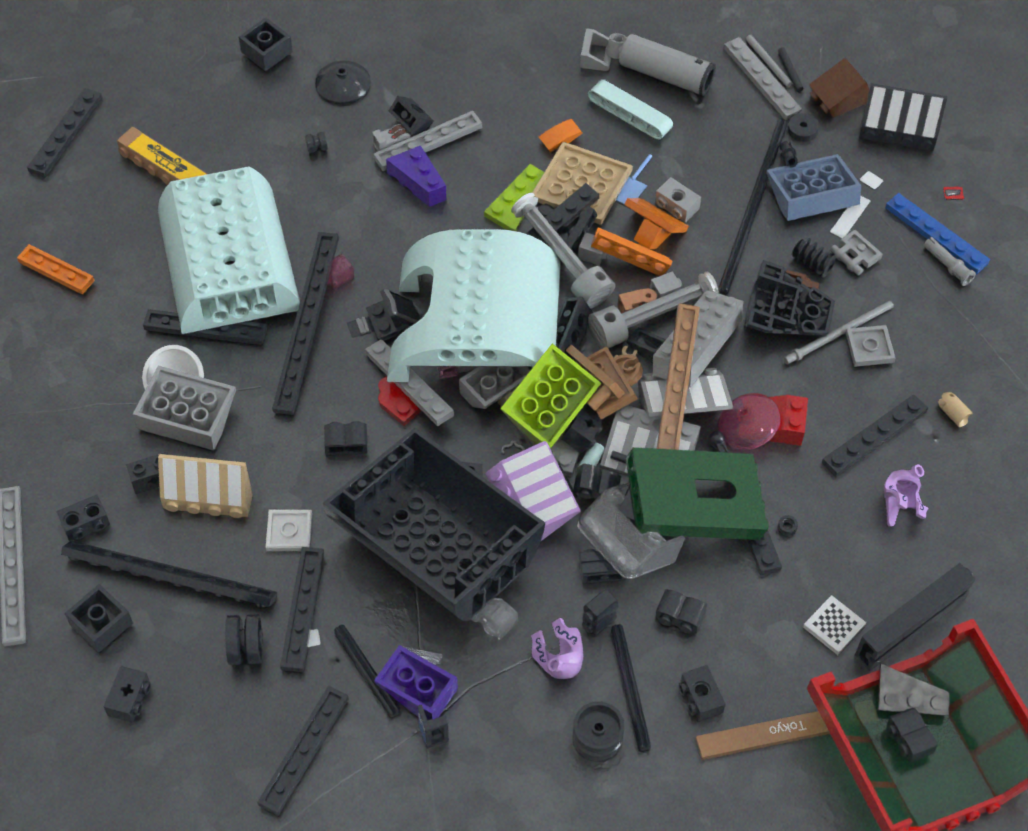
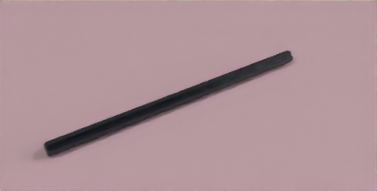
[718,118,788,295]

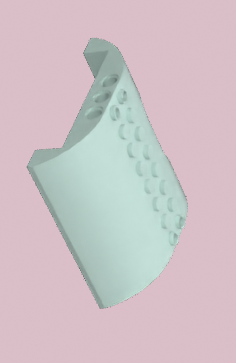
[387,229,561,382]

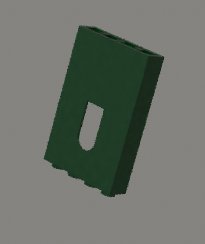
[626,447,769,540]

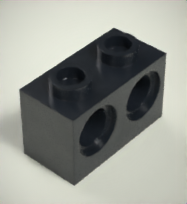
[56,494,110,542]

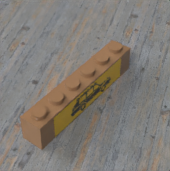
[117,126,207,185]

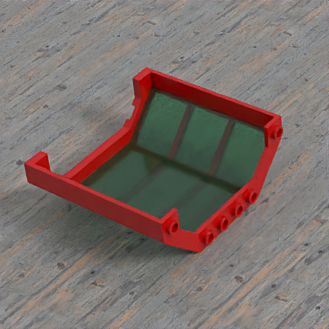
[807,619,1028,831]

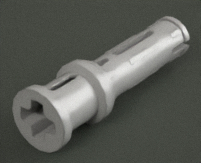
[924,237,976,286]

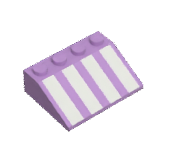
[485,441,581,541]

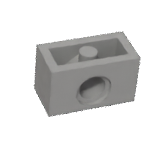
[655,177,701,223]

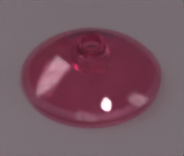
[718,393,780,450]

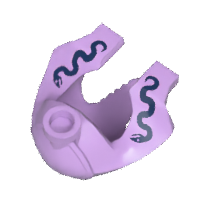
[884,464,929,526]
[531,618,583,679]

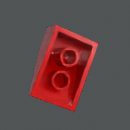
[739,395,808,446]

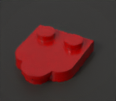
[378,377,422,426]

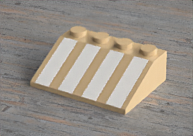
[158,454,253,518]

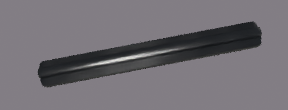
[334,624,400,717]

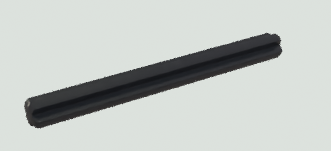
[611,624,651,751]

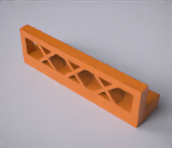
[591,227,672,276]

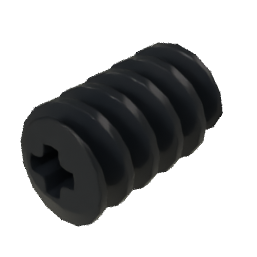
[791,238,836,278]

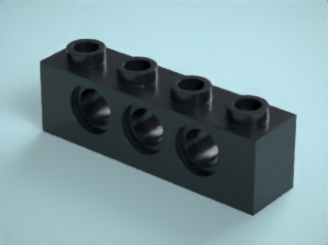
[556,297,593,361]

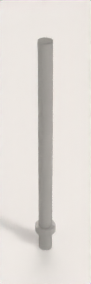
[783,301,893,364]

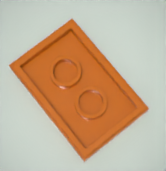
[625,198,689,233]

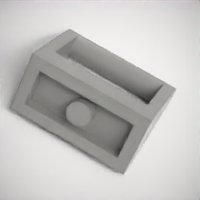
[580,28,611,71]

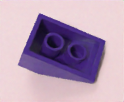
[374,645,458,721]

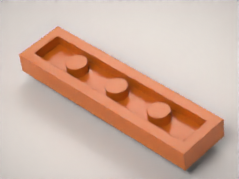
[17,244,95,295]

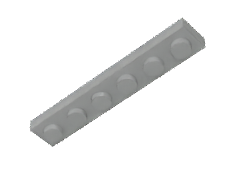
[724,37,802,120]
[374,111,482,171]
[365,339,454,426]

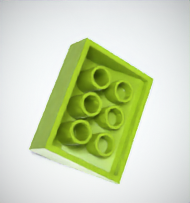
[500,344,601,449]

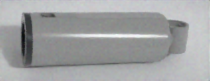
[606,33,716,96]

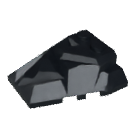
[745,260,835,336]

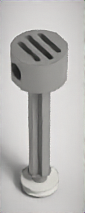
[511,193,615,308]
[588,271,719,349]

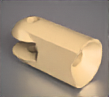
[938,392,973,427]

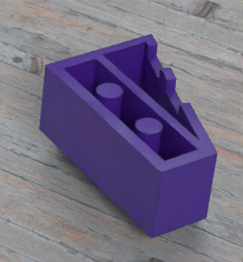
[386,145,447,207]

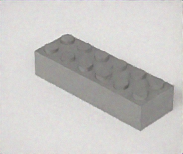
[653,290,743,387]

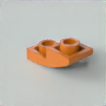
[539,119,582,153]

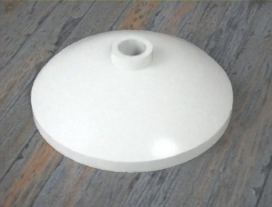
[142,345,204,390]

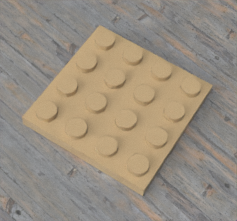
[532,142,633,225]

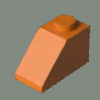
[633,219,671,249]

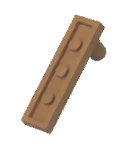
[566,344,625,411]

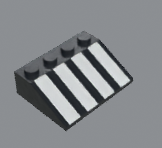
[859,83,947,151]

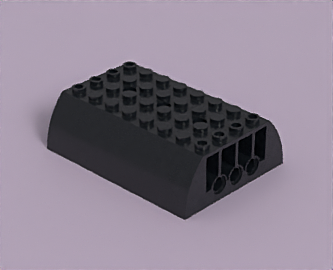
[323,428,545,621]

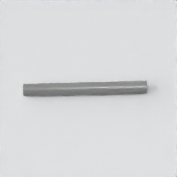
[746,35,793,88]

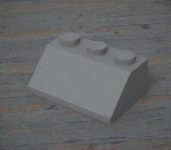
[459,366,530,409]

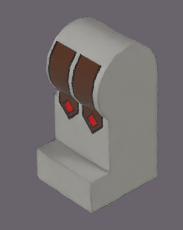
[372,124,411,151]

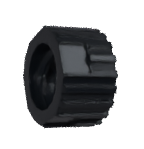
[778,515,798,537]

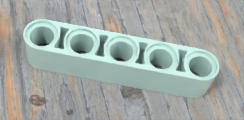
[588,80,673,140]

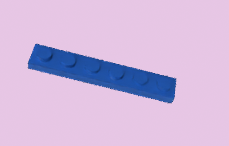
[885,193,990,275]

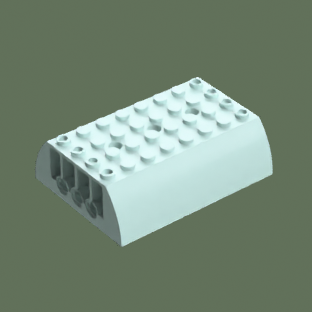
[158,167,300,334]

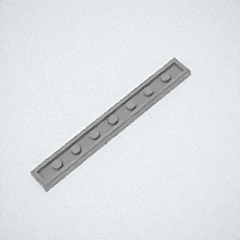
[0,486,26,646]

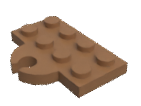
[577,346,643,419]

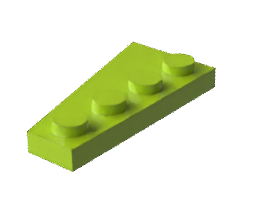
[484,164,544,232]

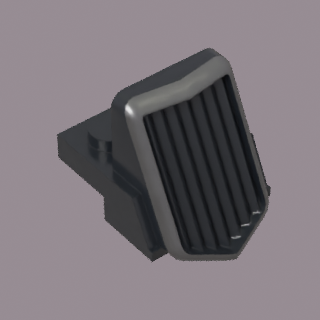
[366,289,423,341]

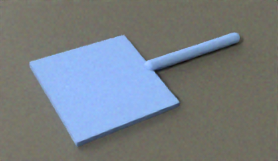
[615,154,652,205]

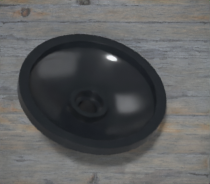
[315,60,371,105]

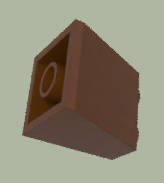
[809,58,869,118]

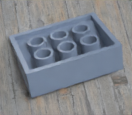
[767,154,861,221]

